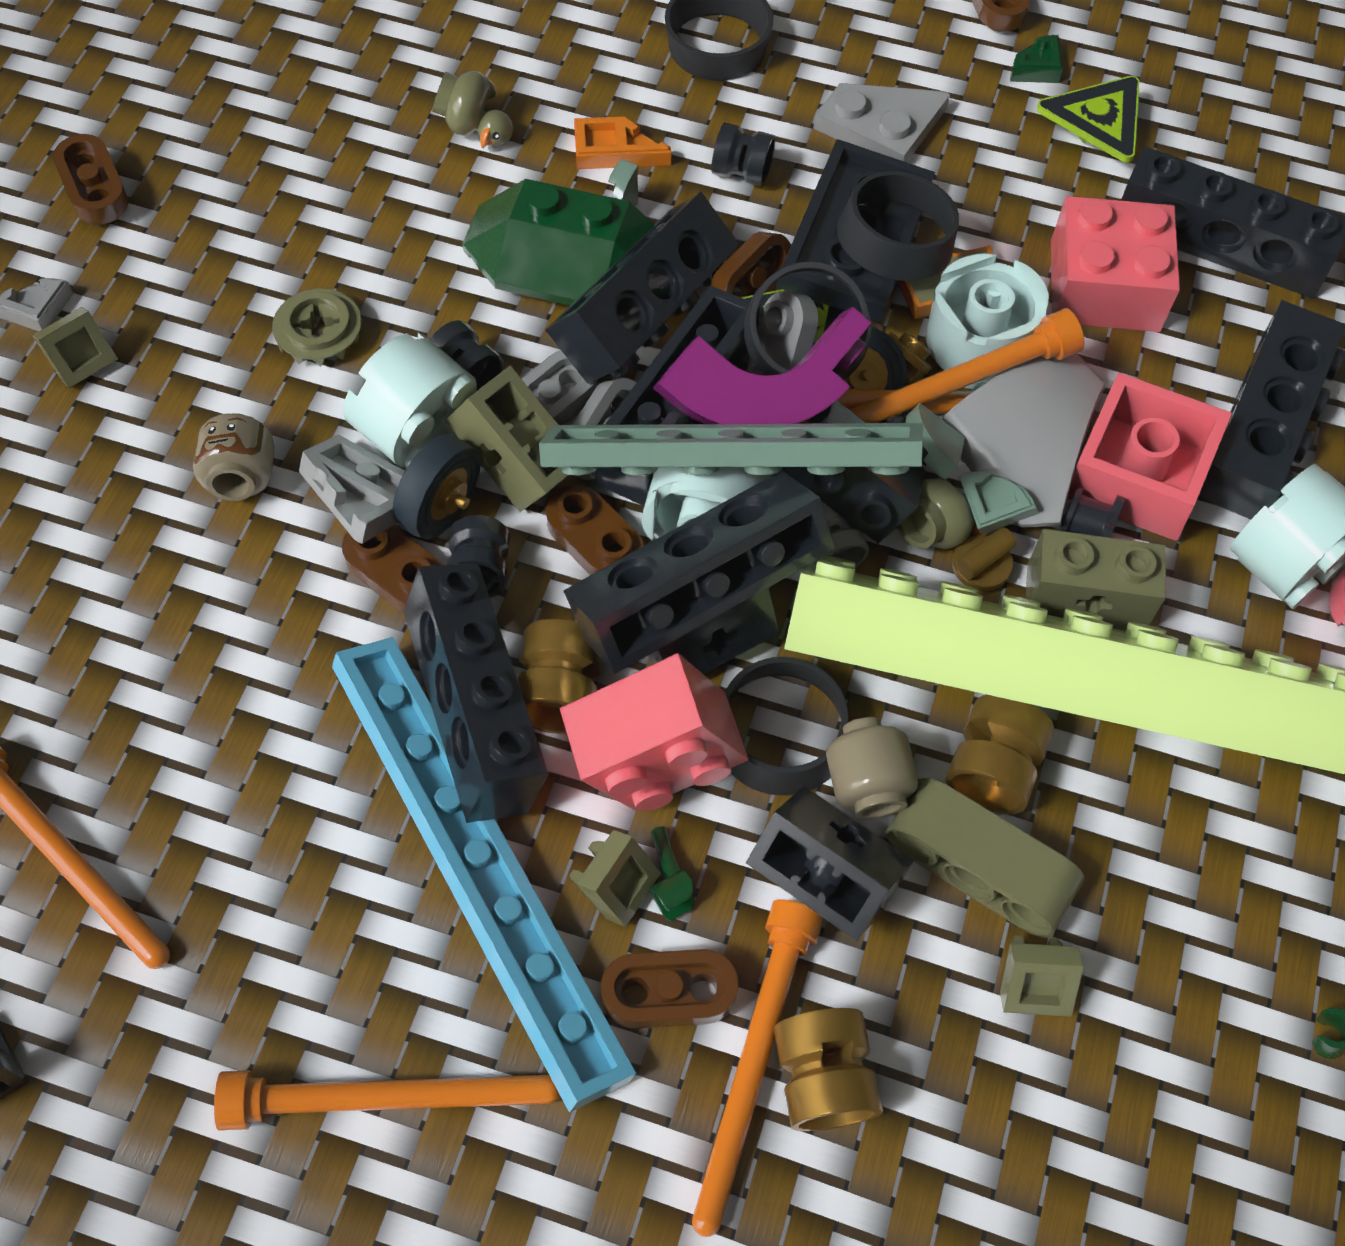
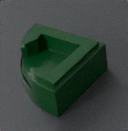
[1010,35,1063,83]

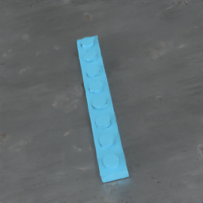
[332,637,636,1112]

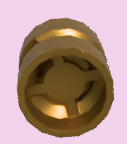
[517,619,602,734]
[945,694,1054,815]
[774,1008,883,1131]

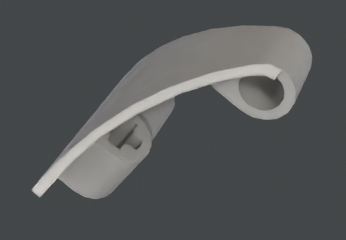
[942,354,1106,527]

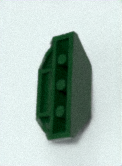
[462,179,654,306]

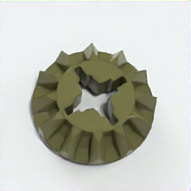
[272,288,363,367]

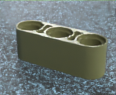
[885,778,1085,938]

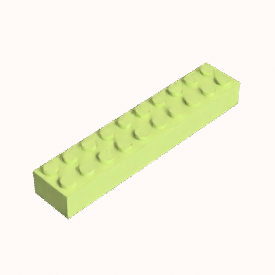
[784,556,1345,774]

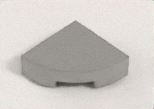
[0,278,74,331]

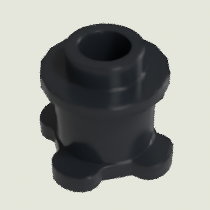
[1050,487,1126,538]

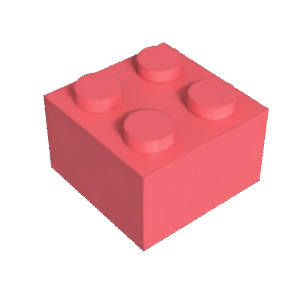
[1051,196,1180,332]
[1068,372,1232,541]
[560,653,749,811]

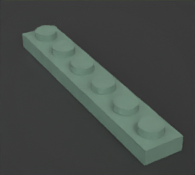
[539,423,923,475]

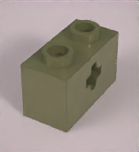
[445,366,568,512]
[1026,529,1166,630]

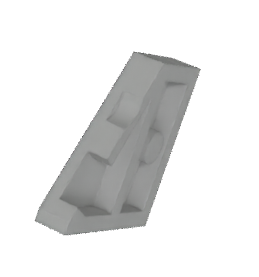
[813,83,950,162]
[299,434,405,544]

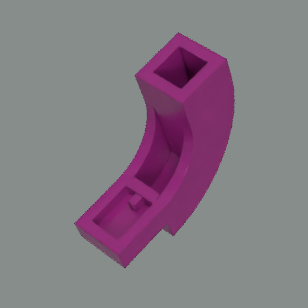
[653,307,871,424]

